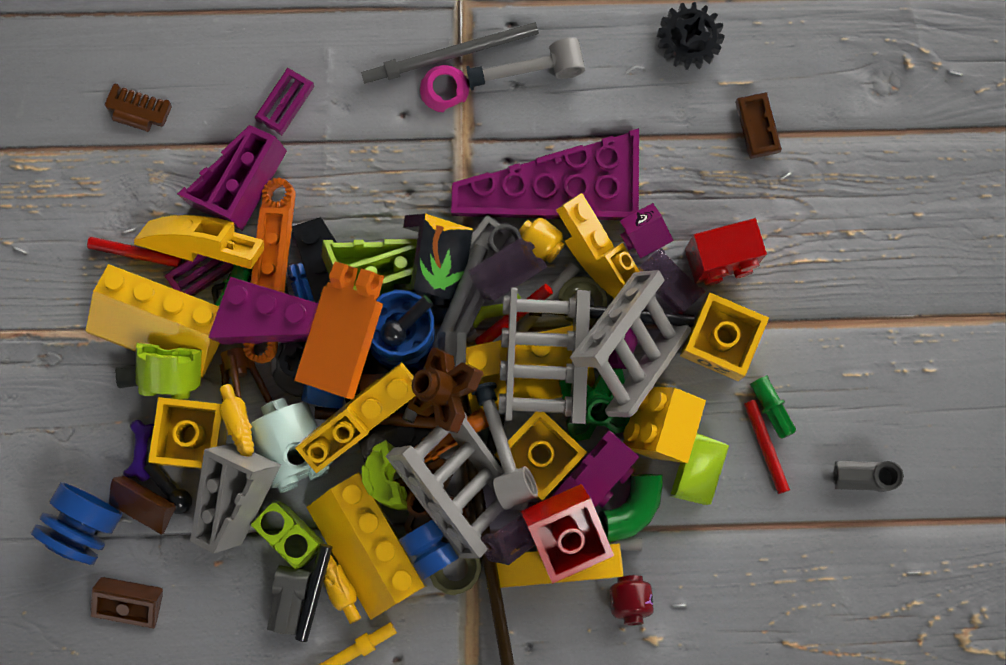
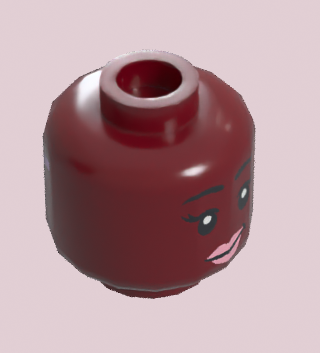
[610,575,654,626]

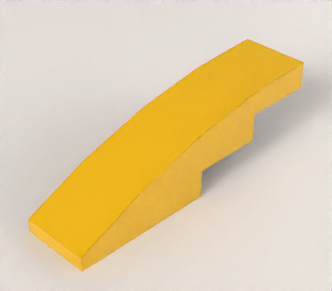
[487,543,623,589]

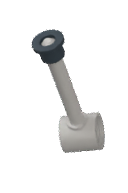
[466,38,585,90]
[471,382,538,510]

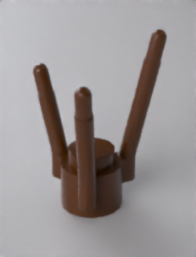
[219,348,273,403]

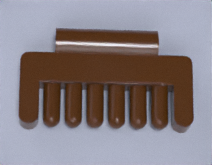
[105,84,172,132]

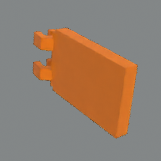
[294,261,384,400]

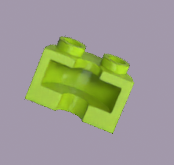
[136,343,202,400]
[361,440,407,510]

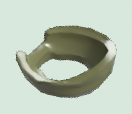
[558,276,607,326]
[430,546,481,595]

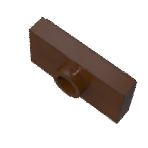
[735,92,782,159]

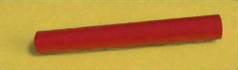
[87,237,182,267]
[475,284,553,345]
[744,399,790,494]

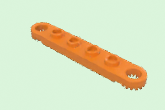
[243,177,296,364]

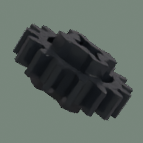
[657,2,725,70]

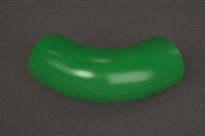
[598,474,663,543]

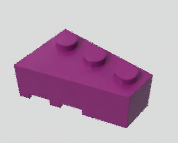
[177,125,287,231]
[208,277,318,345]
[552,431,639,508]

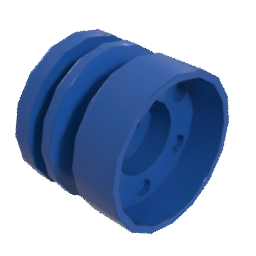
[369,290,435,370]
[31,482,123,565]

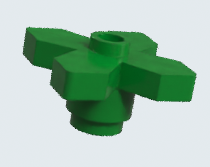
[559,368,630,441]

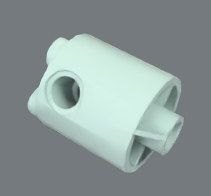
[250,398,333,493]

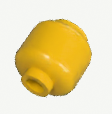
[519,218,565,264]

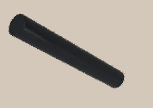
[295,543,333,642]

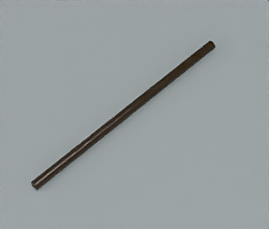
[460,395,514,665]

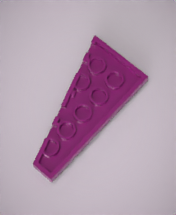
[451,128,639,221]

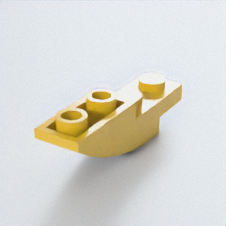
[556,193,640,298]
[134,215,264,269]
[295,362,416,473]

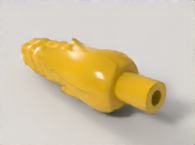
[220,384,254,457]
[324,555,361,624]

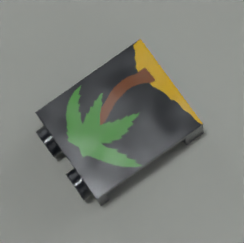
[394,213,473,308]

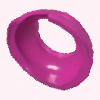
[420,65,470,113]

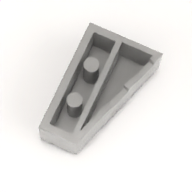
[190,443,281,554]

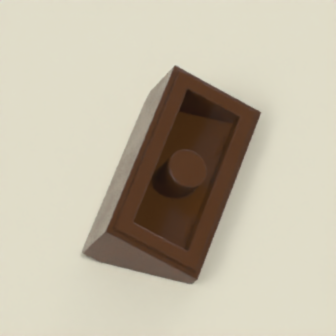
[109,475,177,535]
[91,577,163,629]

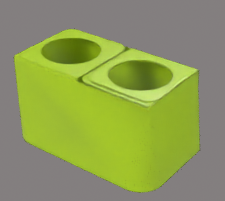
[671,433,729,505]
[251,500,325,569]

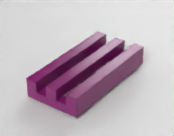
[254,67,315,136]
[164,254,234,296]

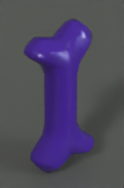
[123,420,154,482]

